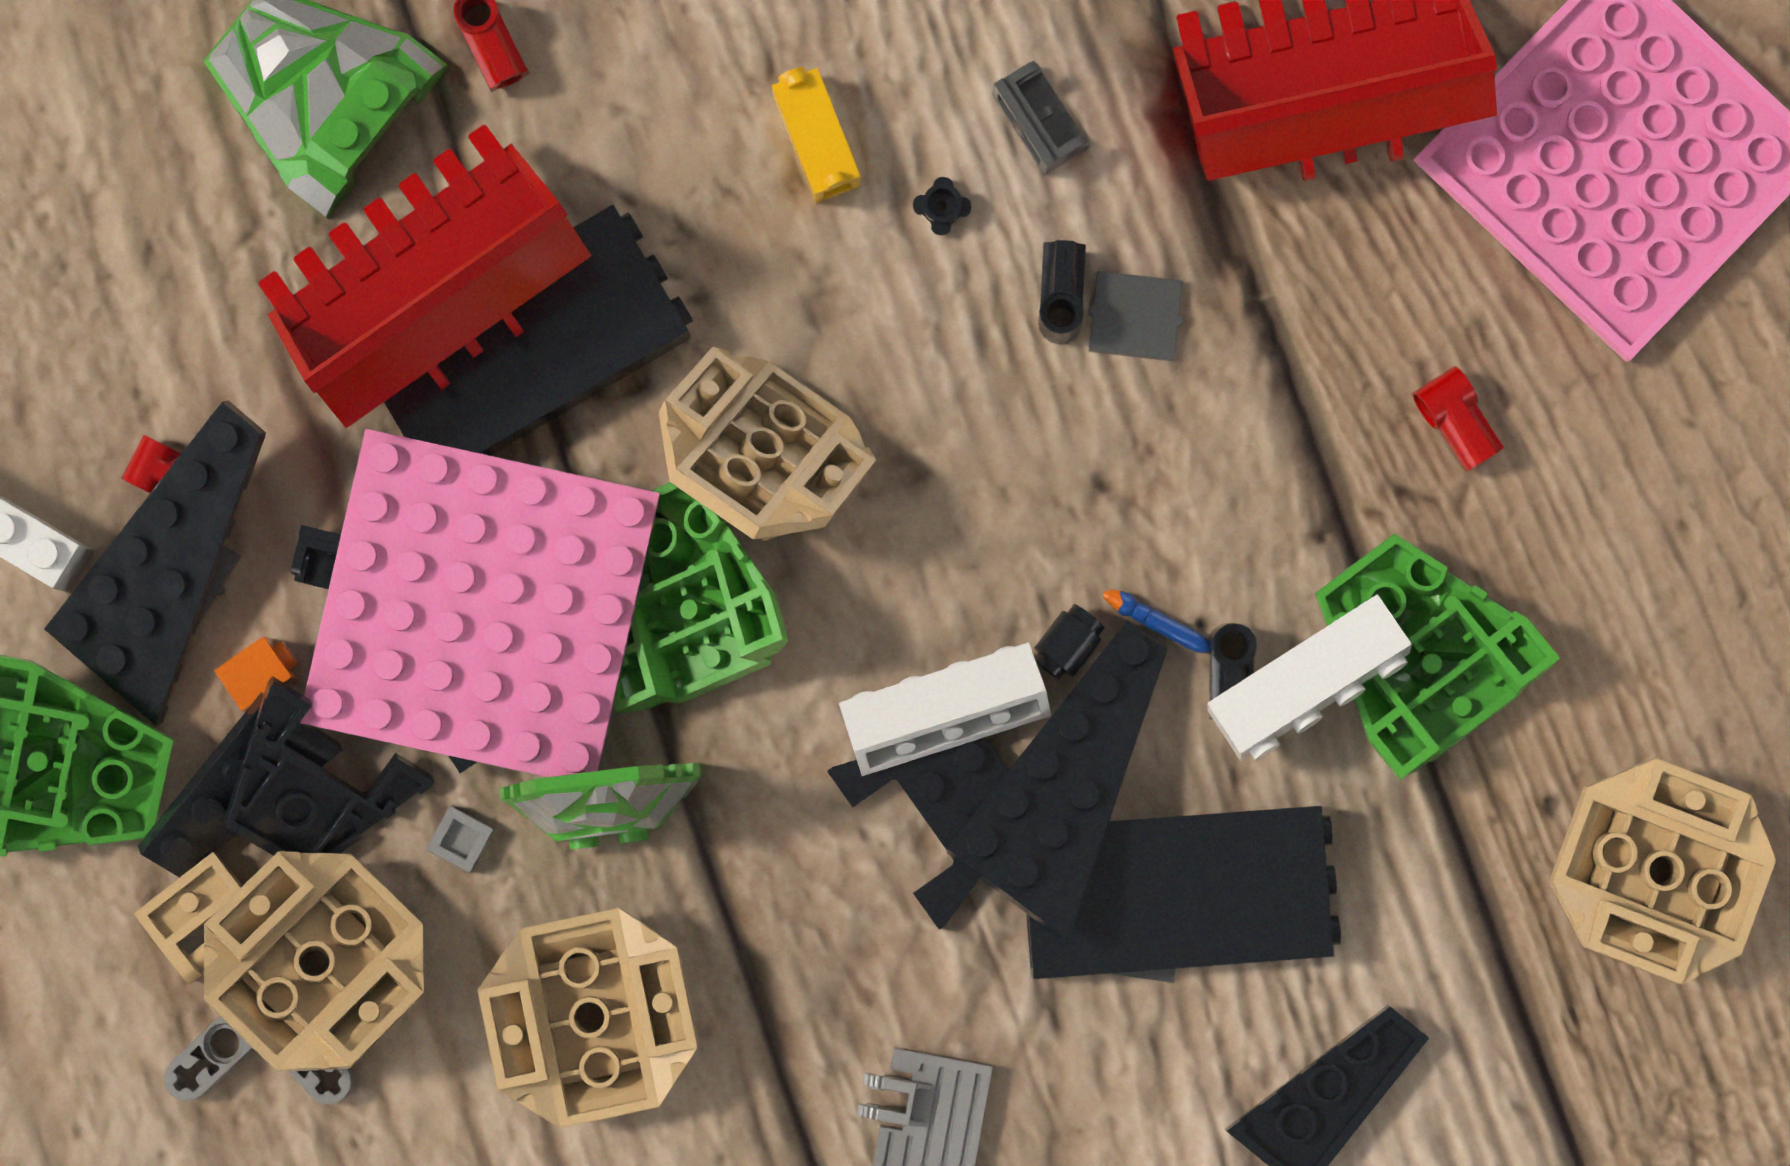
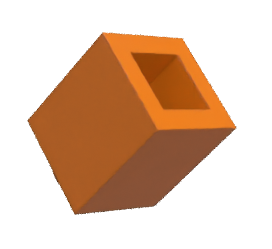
[214,636,300,712]

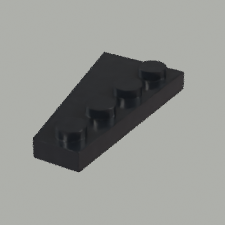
[1224,1005,1429,1166]

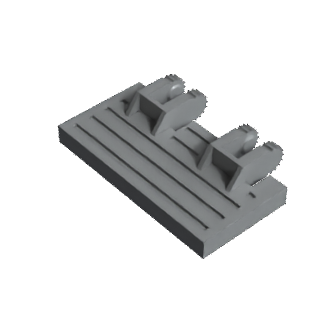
[857,1047,993,1166]

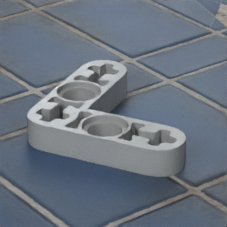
[164,1016,355,1105]

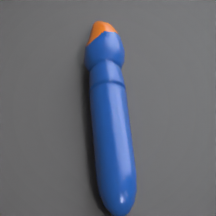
[1103,589,1209,653]

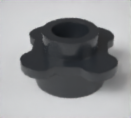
[913,177,971,236]

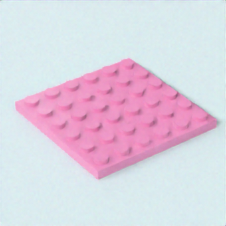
[1413,0,1790,363]
[300,428,660,777]

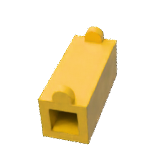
[772,67,861,204]

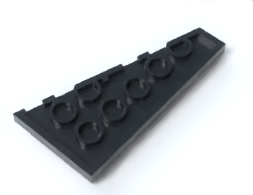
[44,401,266,726]
[947,620,1167,944]

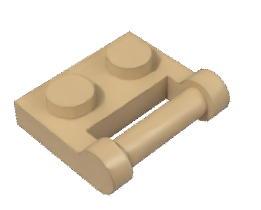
[134,852,243,984]

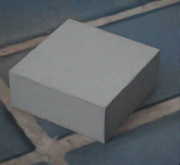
[426,806,495,873]

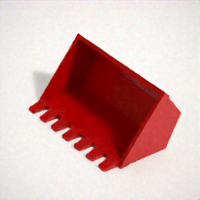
[1173,0,1498,182]
[258,125,592,428]

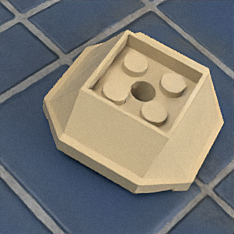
[659,347,877,541]
[1549,758,1776,985]
[204,851,424,1072]
[477,907,699,1128]

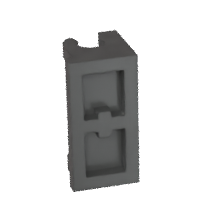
[992,61,1090,175]

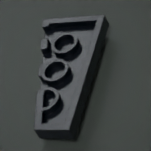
[138,692,343,878]

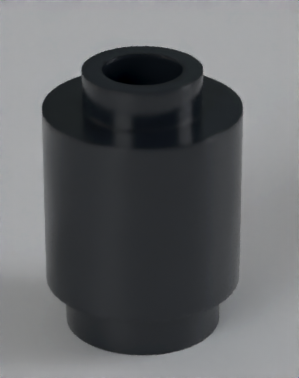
[1034,604,1105,680]

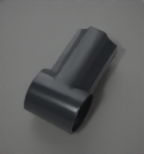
[1038,240,1086,344]
[1208,623,1257,720]

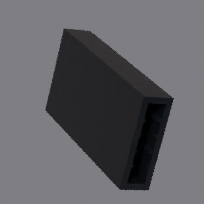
[384,204,693,456]
[1026,806,1341,979]

